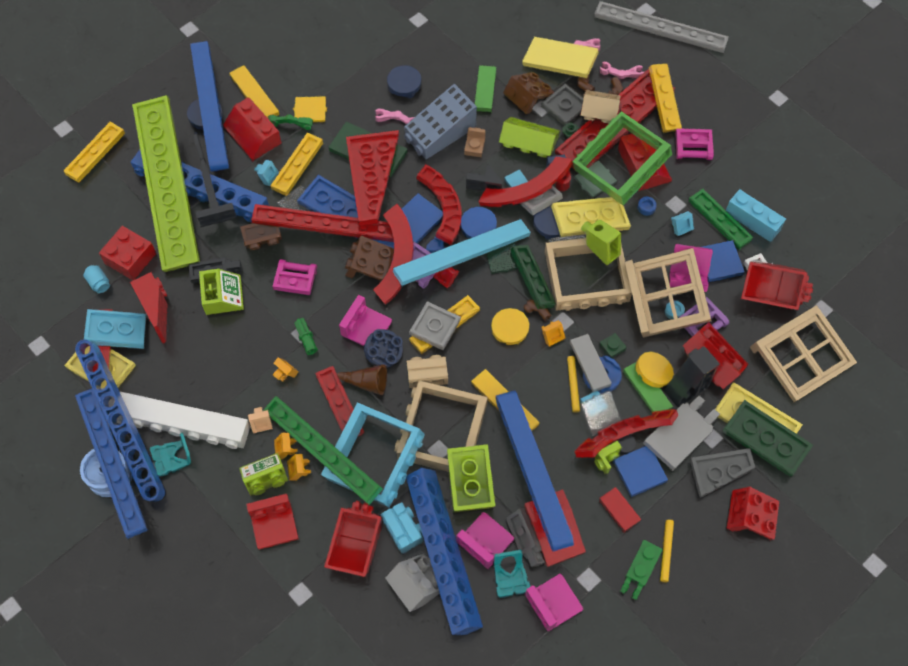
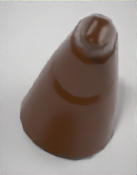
[337,364,387,395]

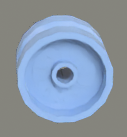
[80,449,132,497]

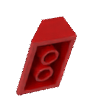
[223,97,282,161]
[618,134,672,191]
[683,322,749,389]

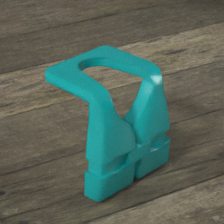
[150,433,191,477]
[494,550,530,598]

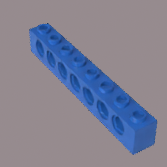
[131,149,269,222]
[406,468,483,635]

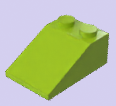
[447,444,495,513]

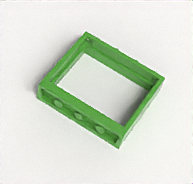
[573,111,672,205]

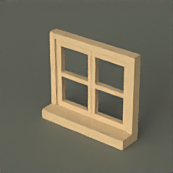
[625,248,711,338]
[750,305,857,402]

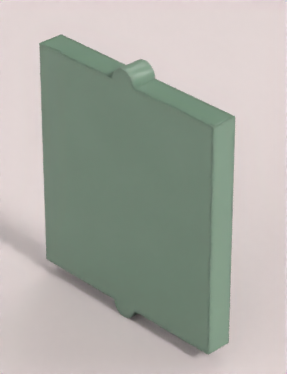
[574,161,617,198]

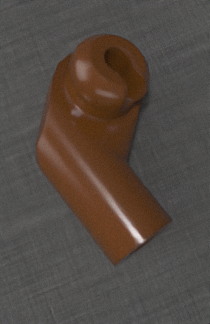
[578,75,595,92]
[608,77,624,95]
[524,300,552,321]

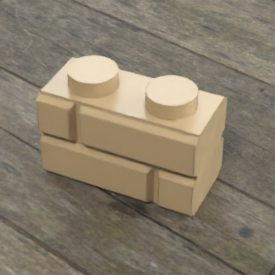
[407,355,448,388]

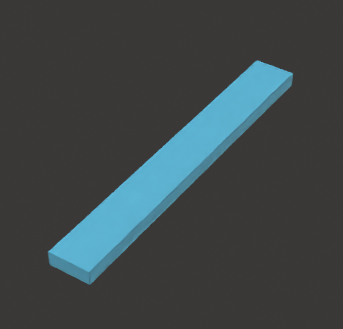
[393,219,530,286]

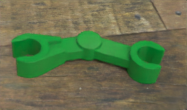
[268,115,313,130]

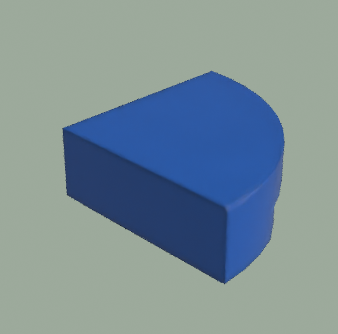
[426,236,444,253]

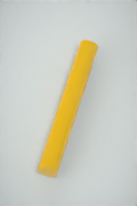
[567,356,580,413]
[660,520,674,582]

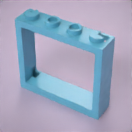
[321,403,425,507]

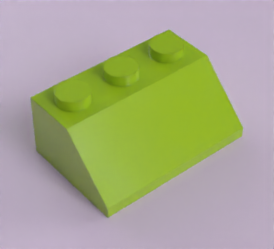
[499,117,561,158]

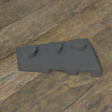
[690,448,755,498]

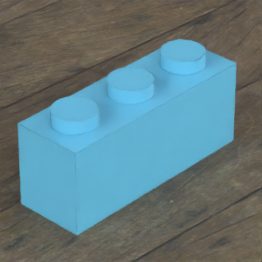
[726,189,786,242]

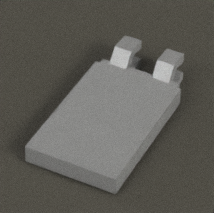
[643,396,720,471]

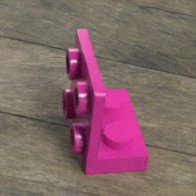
[668,244,713,292]
[339,295,392,346]
[457,512,514,569]
[525,574,583,632]

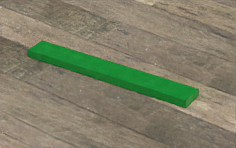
[263,396,383,505]

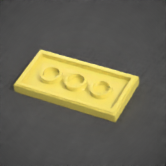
[522,37,599,78]
[551,197,631,237]
[715,382,803,434]

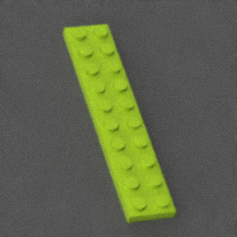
[132,95,200,272]

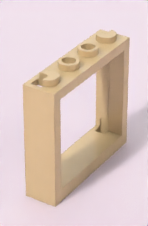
[545,238,632,311]
[394,381,487,472]

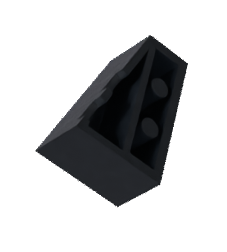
[664,346,720,408]

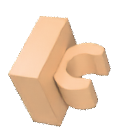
[248,407,273,433]

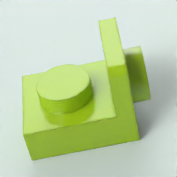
[595,441,622,475]

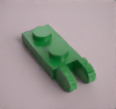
[620,540,663,600]

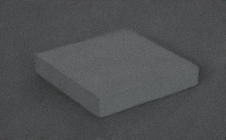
[541,84,584,126]

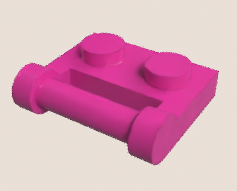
[676,129,714,160]
[273,259,317,295]

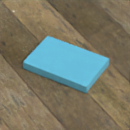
[84,309,146,349]

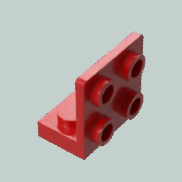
[727,487,779,540]
[246,494,298,550]

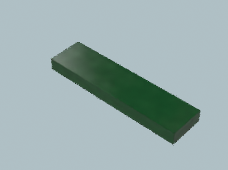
[510,245,556,309]

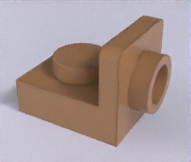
[464,127,486,157]

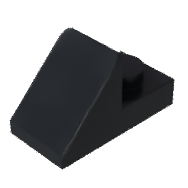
[466,164,502,191]

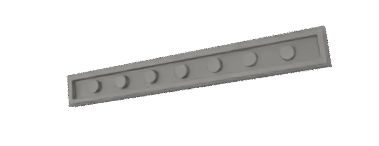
[594,1,729,53]

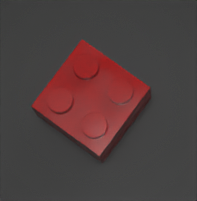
[99,226,157,281]

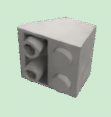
[385,553,440,612]

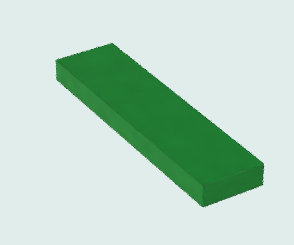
[689,188,753,250]

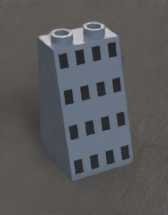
[404,84,477,159]

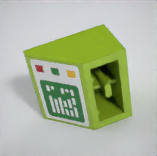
[199,269,244,315]
[239,453,289,496]

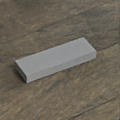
[570,334,612,392]

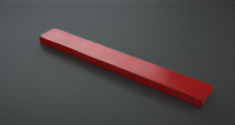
[251,204,394,242]

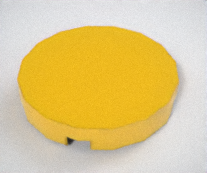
[491,308,529,345]
[635,352,674,388]

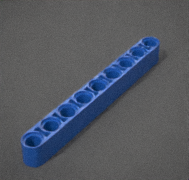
[190,41,229,172]
[75,340,165,502]
[495,390,574,552]

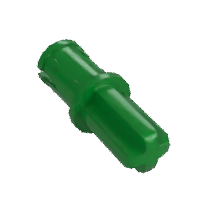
[295,318,318,355]

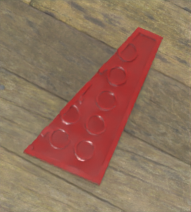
[346,130,399,225]

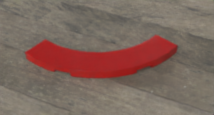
[478,156,573,207]
[416,165,462,245]
[373,204,414,305]
[574,409,679,458]

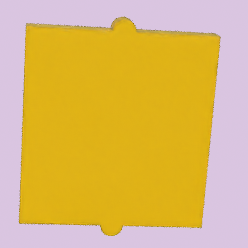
[293,97,327,122]

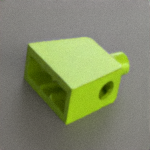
[581,220,621,265]

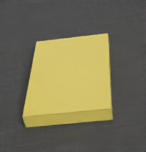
[64,346,136,388]

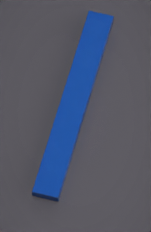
[75,388,148,539]

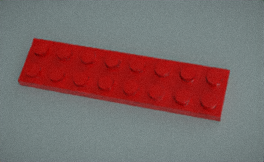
[555,69,675,169]

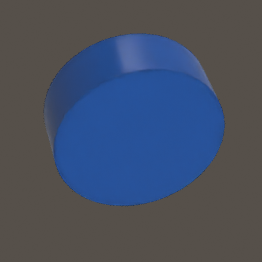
[638,197,657,215]

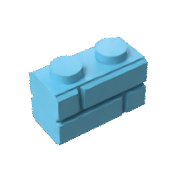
[381,503,423,554]

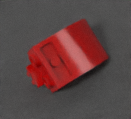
[741,262,813,310]
[324,500,383,577]

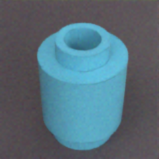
[83,265,110,293]

